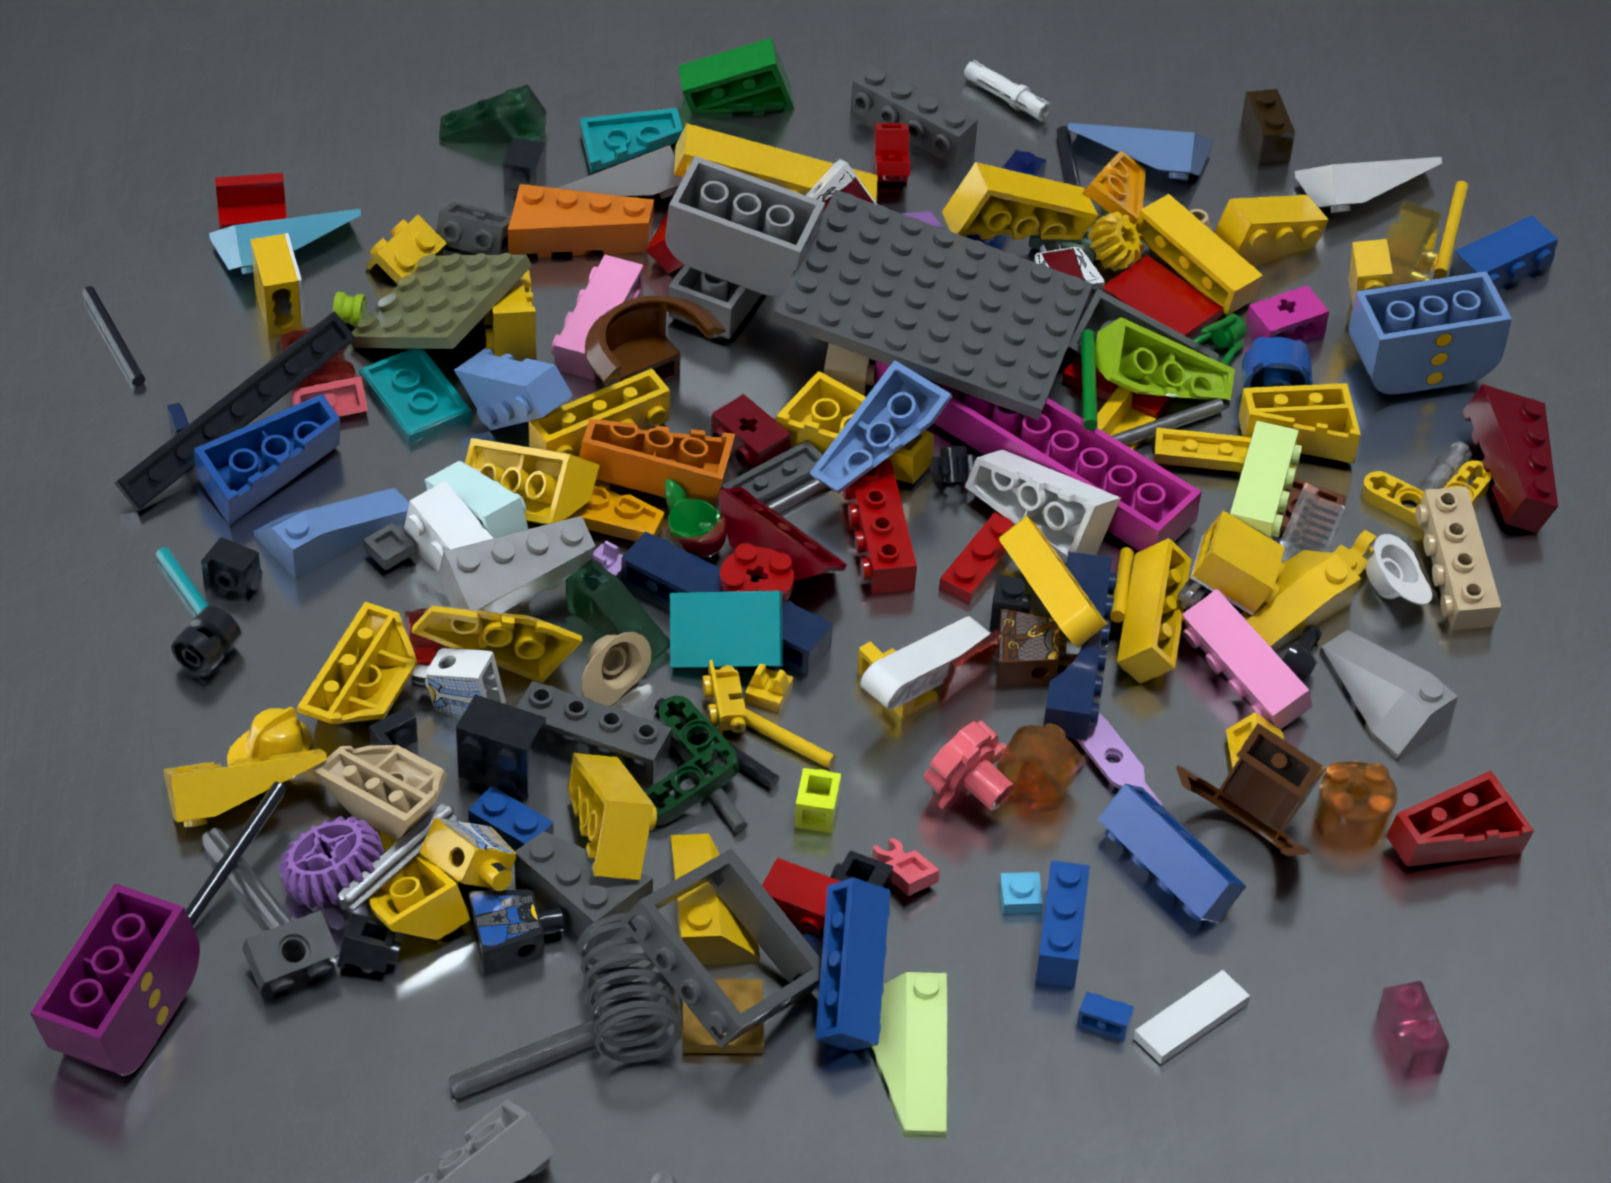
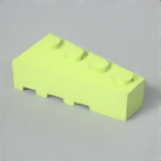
[1230,421,1302,539]

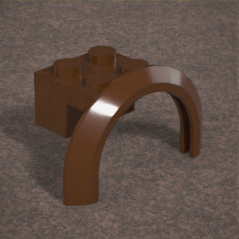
[585,296,726,387]
[1176,723,1327,857]

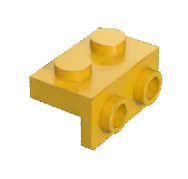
[365,214,447,283]

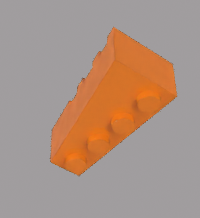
[508,184,654,258]

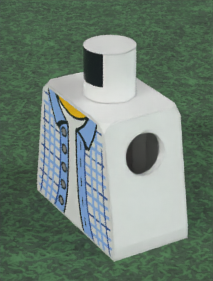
[412,648,506,719]

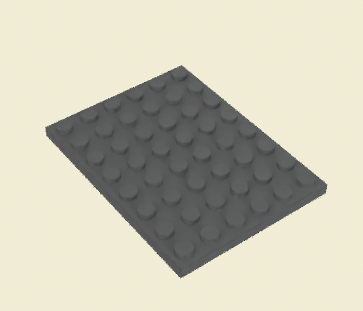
[771,190,1093,420]

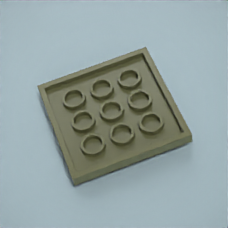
[351,253,532,349]

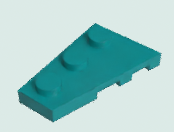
[580,108,683,173]

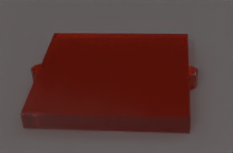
[940,629,1002,701]

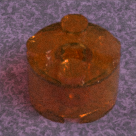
[996,723,1085,812]
[1314,761,1397,850]

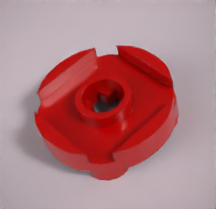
[720,543,794,604]

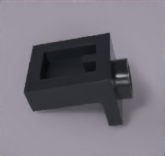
[367,707,418,749]

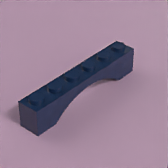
[1042,552,1117,740]

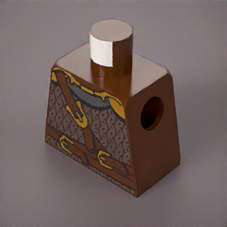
[996,609,1081,687]

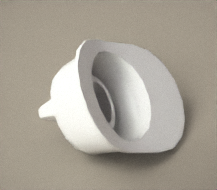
[1366,534,1432,605]

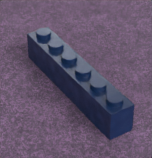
[621,531,833,676]

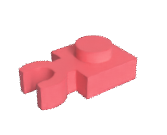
[872,838,940,896]

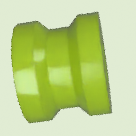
[332,291,367,328]

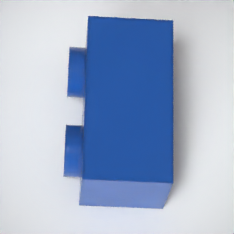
[1077,991,1134,1040]

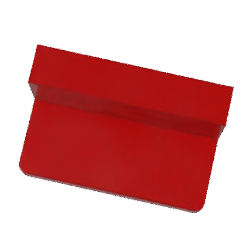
[215,173,287,229]

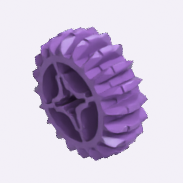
[278,816,384,909]

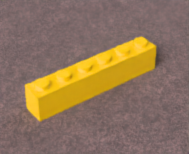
[674,124,877,202]

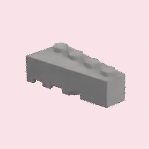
[438,516,596,613]

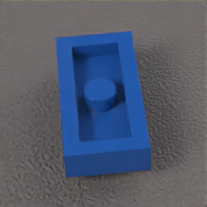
[468,786,554,849]

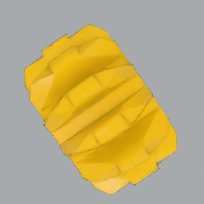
[1087,211,1144,272]

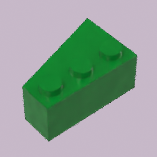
[678,37,794,114]

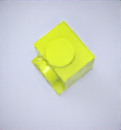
[794,768,841,833]

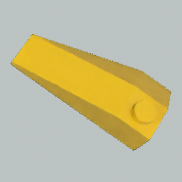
[465,438,600,525]
[1241,550,1361,651]
[163,749,327,827]
[369,827,471,940]
[670,833,760,965]

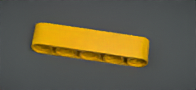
[999,515,1107,648]

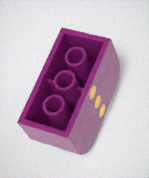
[30,883,200,1076]

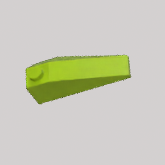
[1095,317,1235,402]

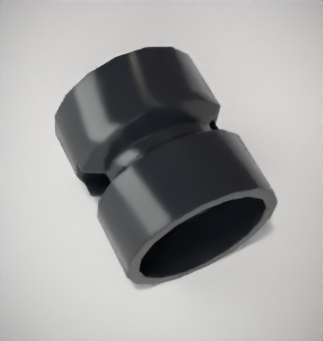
[171,605,242,677]

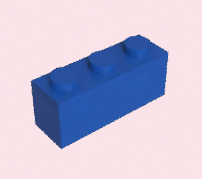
[1449,215,1558,290]
[1035,860,1090,988]

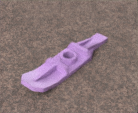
[1076,713,1163,806]

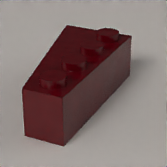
[1462,384,1558,533]

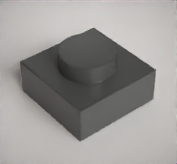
[363,523,415,570]

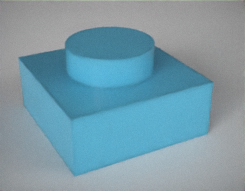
[999,872,1043,914]

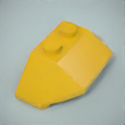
[297,601,417,724]

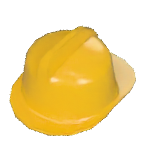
[227,707,312,766]

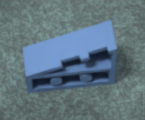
[454,349,573,430]

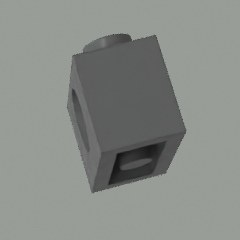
[242,910,339,993]

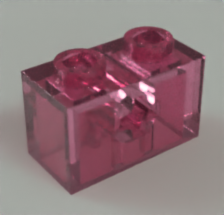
[1377,981,1450,1081]

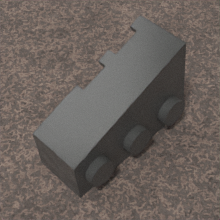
[514,831,653,948]

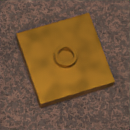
[683,979,764,1053]

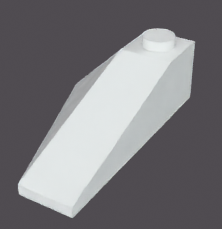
[1295,157,1442,213]

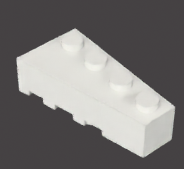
[403,481,530,614]

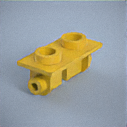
[702,659,748,736]

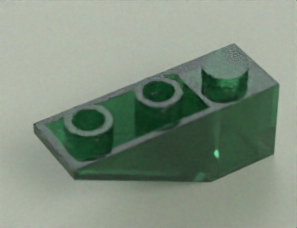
[439,84,547,144]
[565,559,670,664]

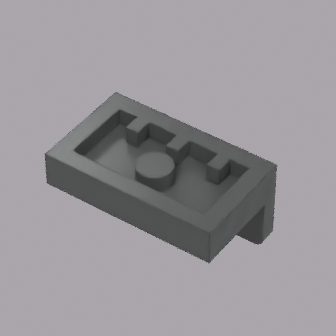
[436,201,511,255]

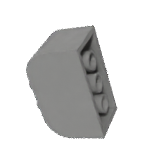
[665,156,825,296]

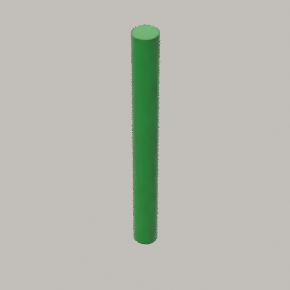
[1081,329,1098,431]

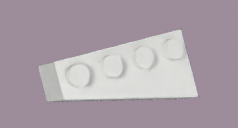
[965,449,1121,563]

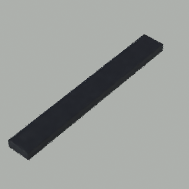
[114,311,356,511]

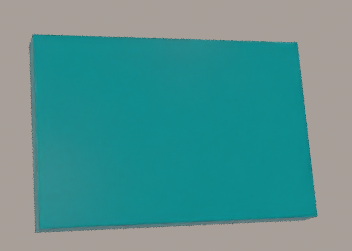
[359,349,472,444]
[670,591,783,668]

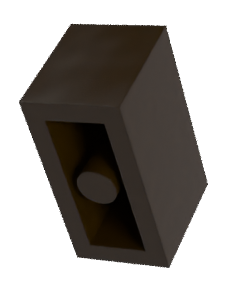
[1241,89,1295,165]

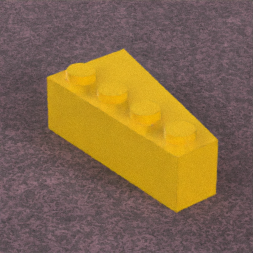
[942,162,1098,240]
[776,371,934,484]

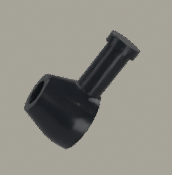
[1282,625,1322,682]

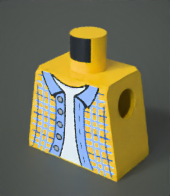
[419,818,516,891]

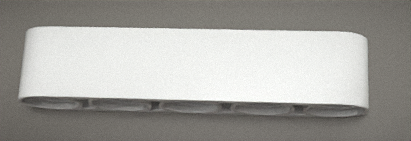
[860,616,999,710]

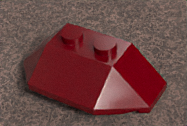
[718,487,847,583]

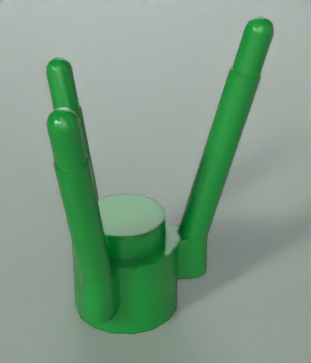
[1193,314,1247,366]

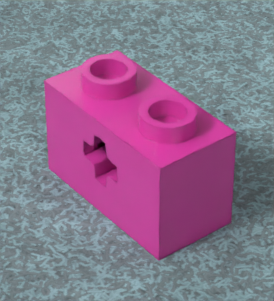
[1246,285,1329,343]

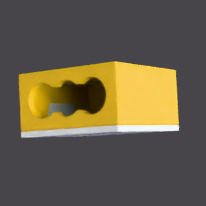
[250,233,306,337]
[1190,510,1285,616]

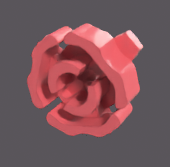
[924,720,1014,811]

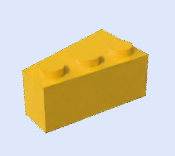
[1214,195,1329,267]
[484,270,537,362]
[1238,383,1361,464]

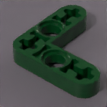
[645,695,739,826]

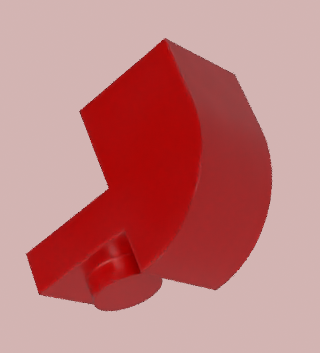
[874,123,910,182]

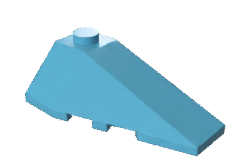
[209,209,361,274]

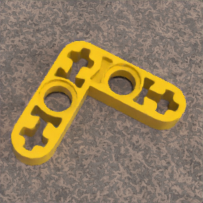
[1361,461,1492,531]

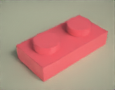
[290,376,368,417]

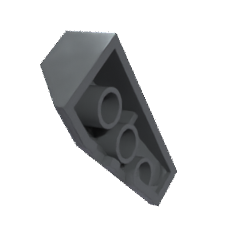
[1068,289,1219,361]

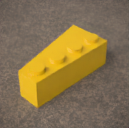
[567,753,657,880]

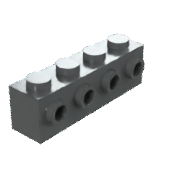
[850,64,978,167]
[516,681,672,784]

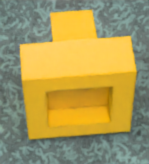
[744,664,793,713]

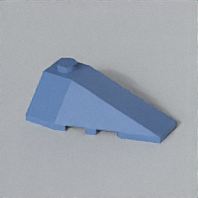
[810,360,952,493]

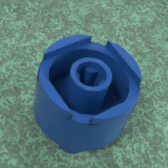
[1242,337,1313,388]

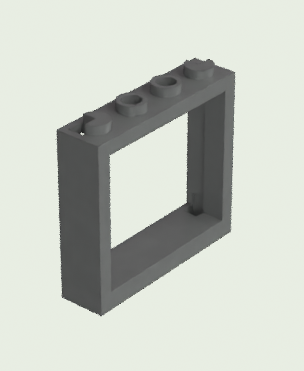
[621,848,821,1049]

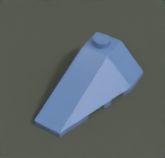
[1068,123,1213,181]
[254,488,409,579]

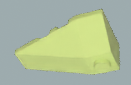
[872,972,947,1136]

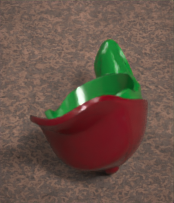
[665,479,727,558]

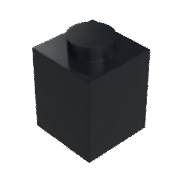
[503,137,546,191]

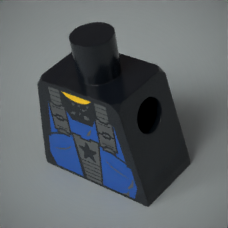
[468,889,564,976]

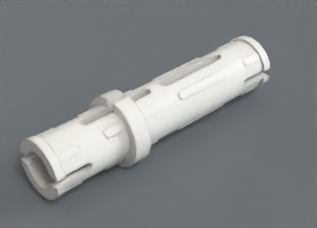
[964,60,1052,121]

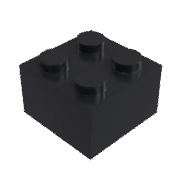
[456,694,547,799]

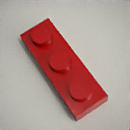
[939,511,1015,603]

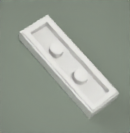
[1133,970,1250,1064]

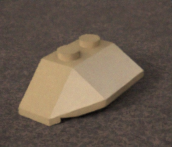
[312,745,447,841]

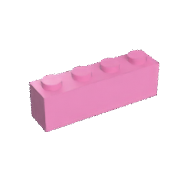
[551,255,643,381]
[1182,589,1312,730]

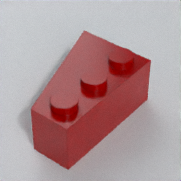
[1386,770,1534,867]

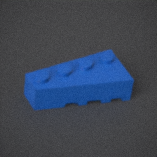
[194,394,340,526]

